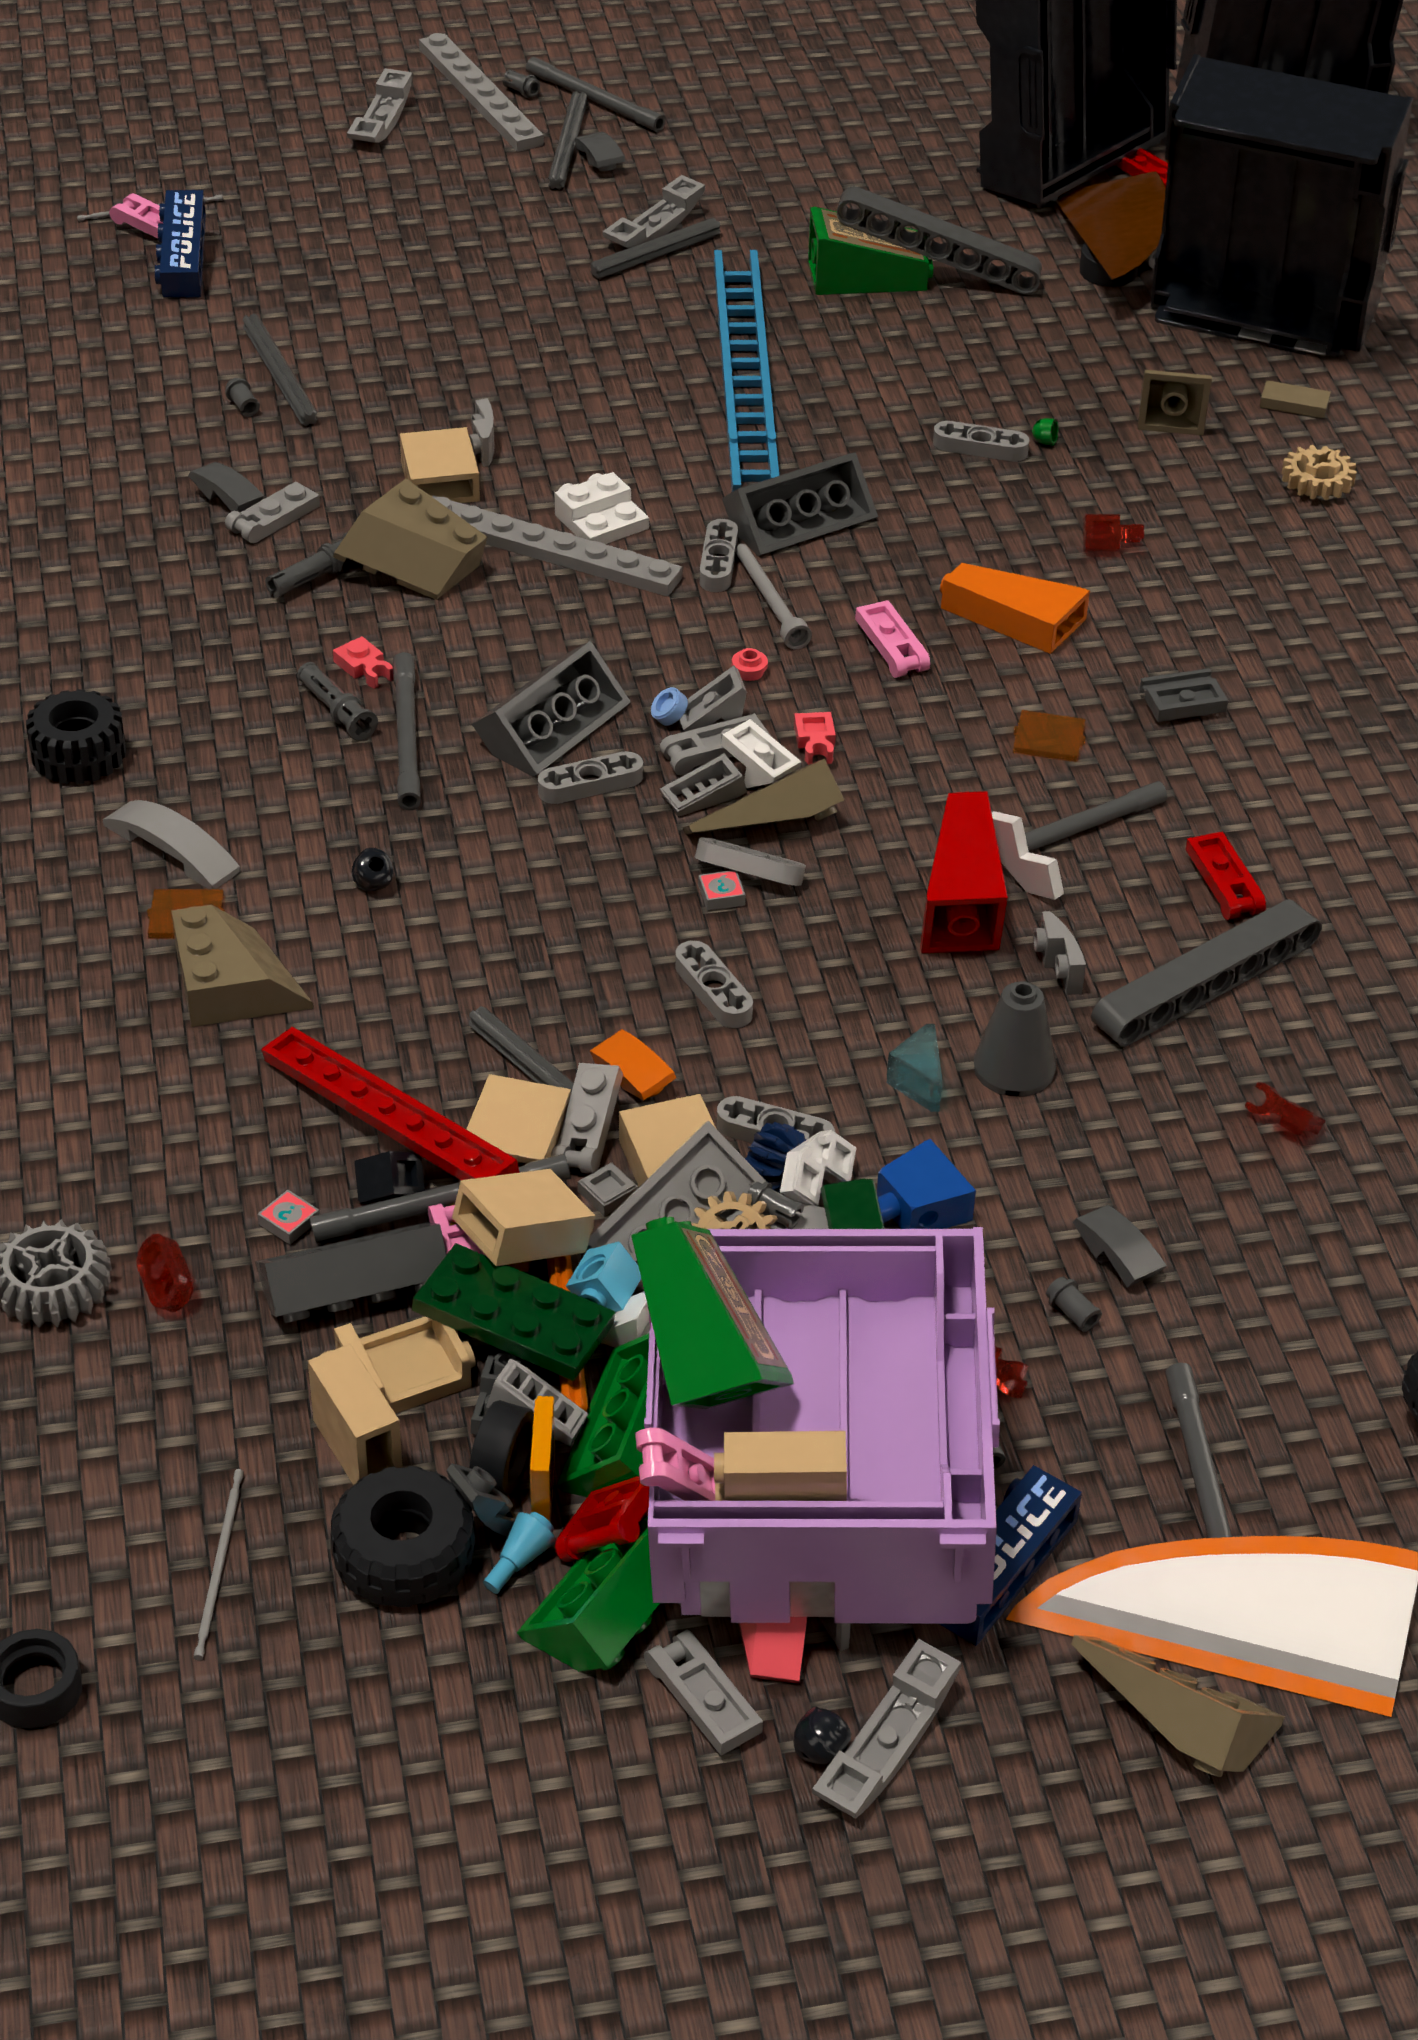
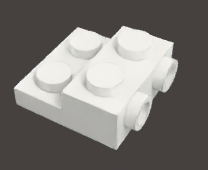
[554,472,649,544]

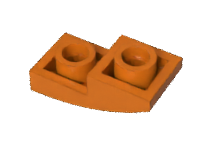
[590,1029,676,1100]

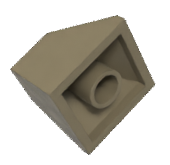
[1137,370,1212,436]

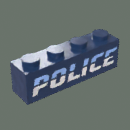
[155,190,206,297]
[939,1465,1082,1646]

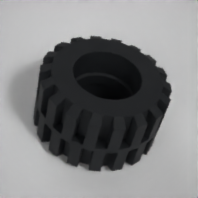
[26,689,126,784]

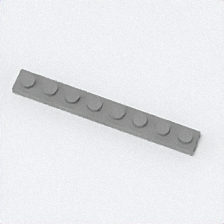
[419,33,544,152]
[432,495,683,597]

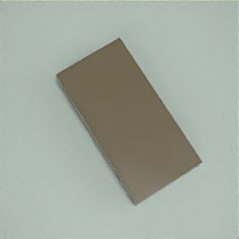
[1260,380,1331,419]

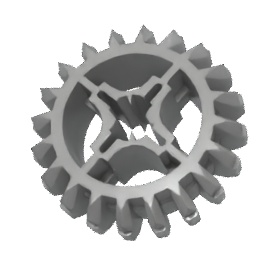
[0,1219,112,1328]

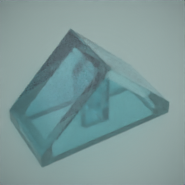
[886,1024,942,1112]

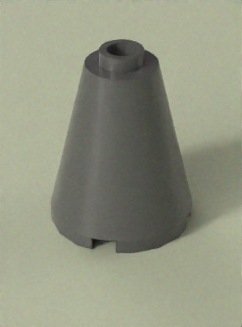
[974,981,1056,1097]

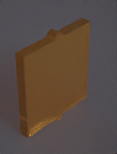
[1013,710,1086,762]
[147,889,225,939]

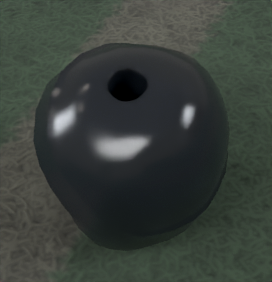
[352,848,394,891]
[793,1706,851,1765]

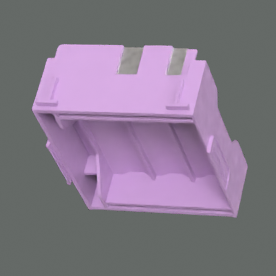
[644,1227,1000,1624]

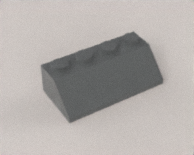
[722,452,878,556]
[472,641,631,776]
[255,1222,447,1323]

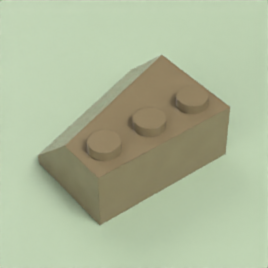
[333,478,488,600]
[171,904,313,1027]

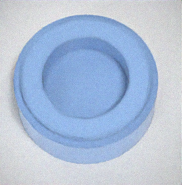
[651,687,688,726]

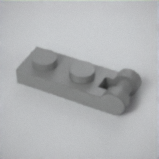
[225,481,320,544]
[660,713,770,775]
[551,1063,623,1174]
[644,1630,763,1756]

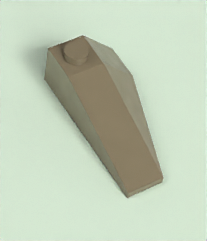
[683,758,844,835]
[1071,1635,1285,1777]

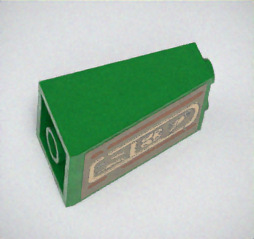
[808,207,933,295]
[631,1217,794,1409]

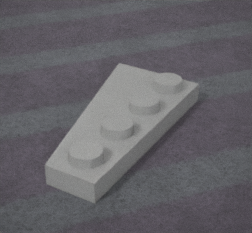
[587,1121,767,1261]

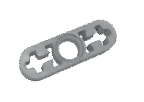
[933,421,1030,462]
[699,519,738,592]
[538,751,643,804]
[695,837,806,886]
[675,941,753,1028]
[717,1096,835,1143]

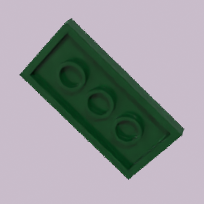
[412,1243,616,1381]

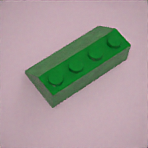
[556,1333,649,1497]
[517,1516,660,1672]

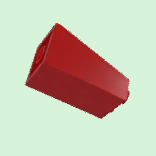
[920,791,1008,953]

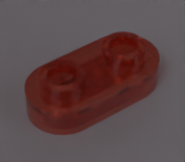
[136,1234,193,1312]

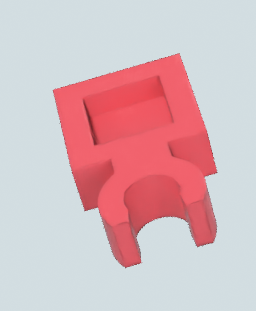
[333,636,394,689]
[794,712,836,765]

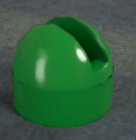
[1032,418,1059,446]

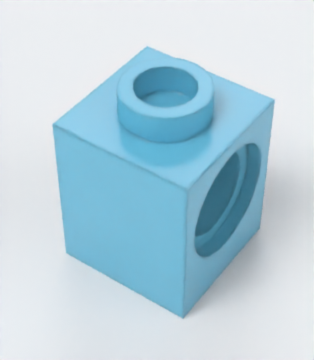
[566,1242,641,1312]

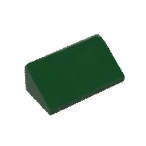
[821,1179,884,1229]

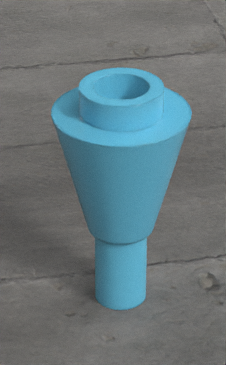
[483,1512,556,1594]

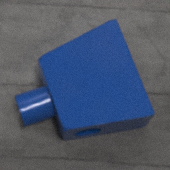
[877,1139,976,1229]

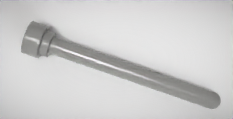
[736,544,812,650]

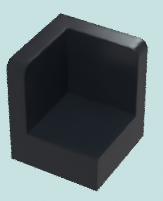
[354,1151,425,1203]

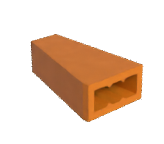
[940,563,1090,654]

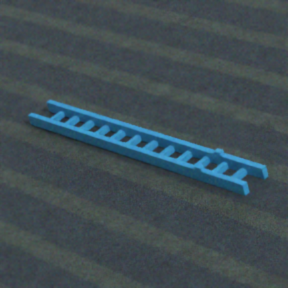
[714,250,780,492]

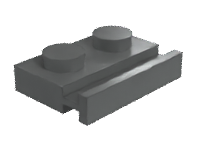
[1139,668,1228,722]

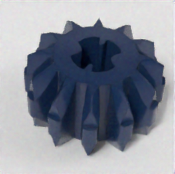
[745,1122,807,1193]

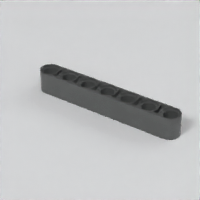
[837,186,1042,294]
[1091,899,1322,1046]

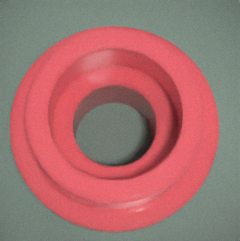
[732,648,768,681]

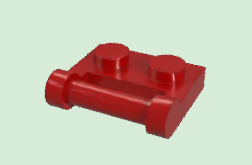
[555,1476,649,1562]

